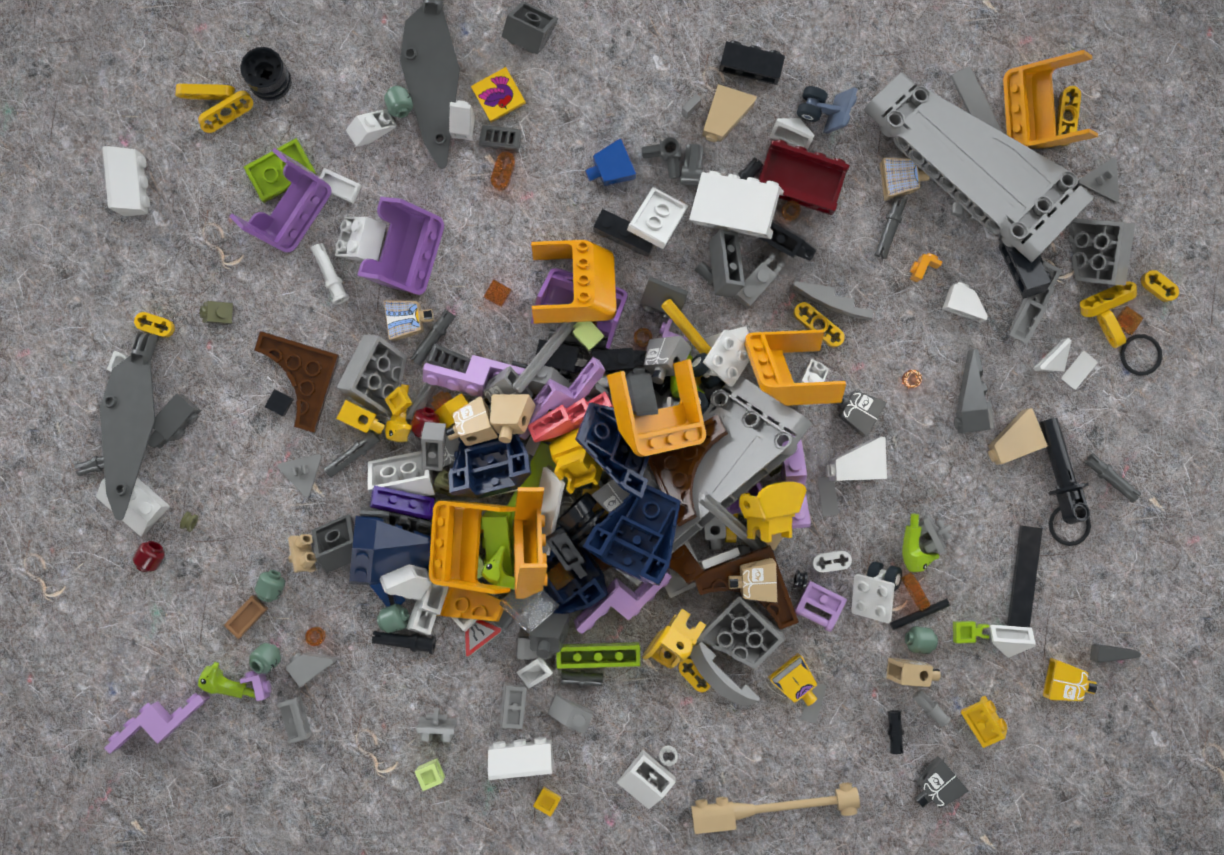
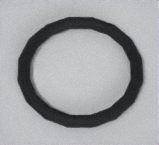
[1120,334,1162,376]
[1049,507,1091,546]

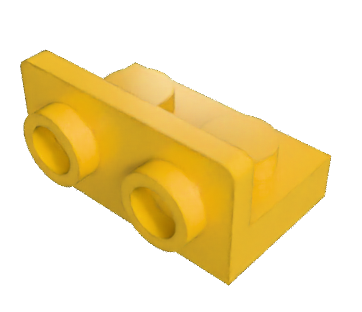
[961,696,1008,748]

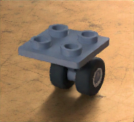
[797,86,858,134]

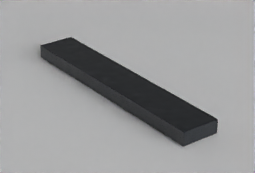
[1007,525,1043,651]

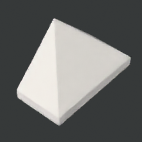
[769,118,814,150]
[1033,338,1071,372]
[989,625,1036,658]
[516,657,554,689]

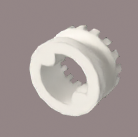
[659,745,678,766]

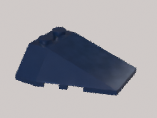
[575,402,650,499]
[449,410,531,499]
[583,485,681,586]
[349,516,431,586]
[511,526,608,616]

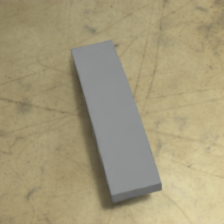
[1008,261,1062,344]
[792,281,874,321]

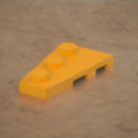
[436,587,507,622]

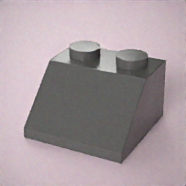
[501,1,558,54]
[640,277,688,320]
[312,514,355,573]

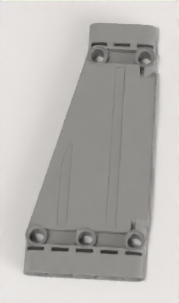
[864,72,1094,263]
[617,375,812,586]

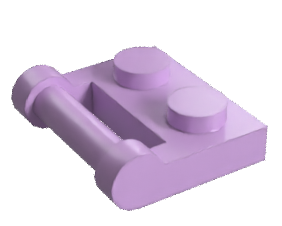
[794,580,847,632]

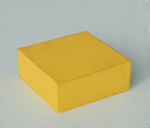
[385,386,413,416]
[533,787,561,817]

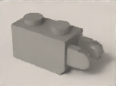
[734,253,786,309]

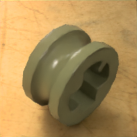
[180,511,199,532]

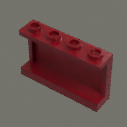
[759,140,850,215]

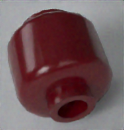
[410,407,440,438]
[133,541,165,572]

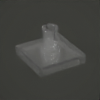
[500,590,559,634]

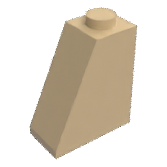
[702,84,757,142]
[988,408,1048,465]

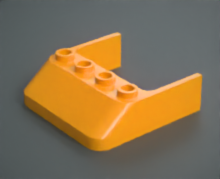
[1003,50,1098,149]
[531,240,616,324]
[745,330,846,406]
[607,359,706,457]
[513,487,547,599]
[429,501,516,594]

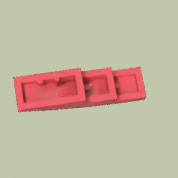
[528,391,614,443]

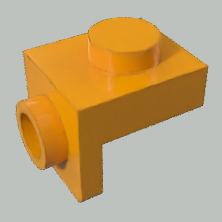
[910,253,942,282]

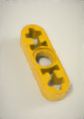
[175,84,235,100]
[1056,86,1081,146]
[198,91,253,133]
[1080,281,1137,317]
[793,302,845,348]

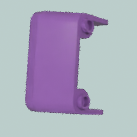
[229,148,331,252]
[531,268,628,349]

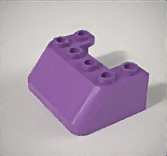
[357,197,444,295]

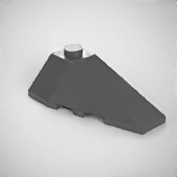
[954,348,995,434]
[609,368,658,416]
[360,506,432,537]

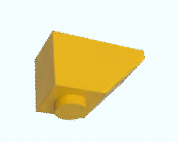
[435,393,469,429]

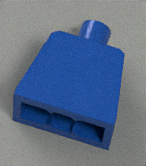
[585,138,636,186]

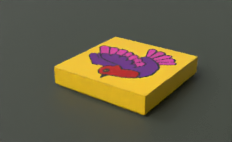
[471,67,526,123]

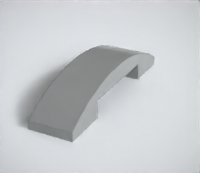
[690,642,760,707]

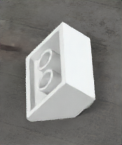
[102,146,150,217]
[368,451,435,497]
[96,478,170,537]
[488,737,554,780]

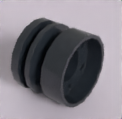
[240,47,292,101]
[557,492,609,548]

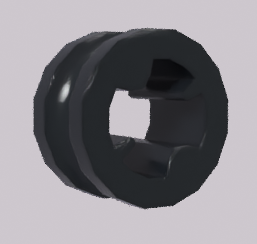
[793,570,808,590]

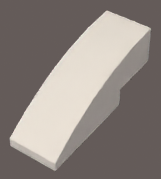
[406,583,448,635]

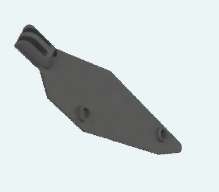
[400,0,460,169]
[100,331,159,521]

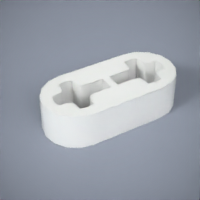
[812,551,852,572]

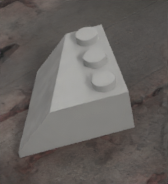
[1069,218,1135,285]
[336,334,407,418]
[697,592,785,669]

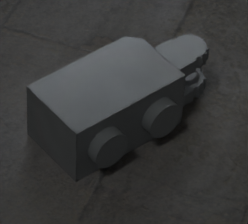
[148,393,201,448]

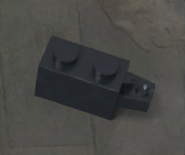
[758,220,817,261]
[535,339,589,376]
[592,347,647,373]

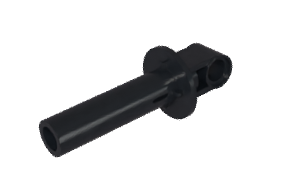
[1039,418,1090,525]

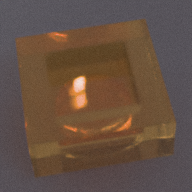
[484,279,512,308]
[1116,306,1144,335]
[431,391,454,410]
[547,562,575,591]

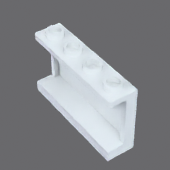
[689,171,784,239]

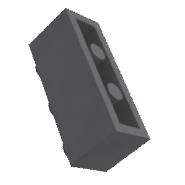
[709,229,745,298]

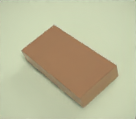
[224,595,269,639]

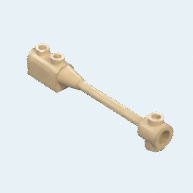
[691,782,860,834]

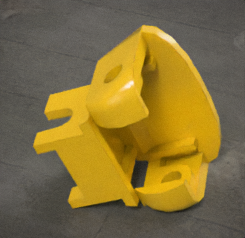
[549,428,604,494]
[739,481,807,542]
[641,609,706,669]

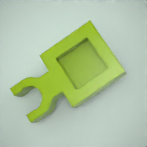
[953,621,990,643]

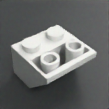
[335,217,386,262]
[617,750,676,809]

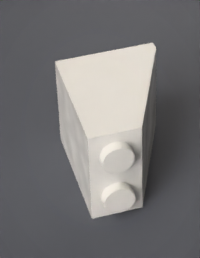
[826,437,887,481]

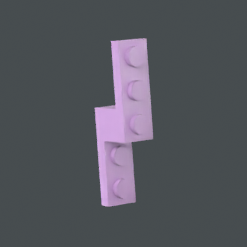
[423,355,528,397]
[518,357,606,440]
[781,434,811,529]
[574,569,672,634]
[104,691,210,754]

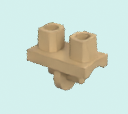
[288,534,317,573]

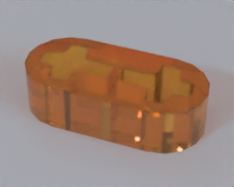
[491,151,516,191]
[901,572,931,611]

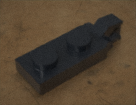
[546,527,587,579]

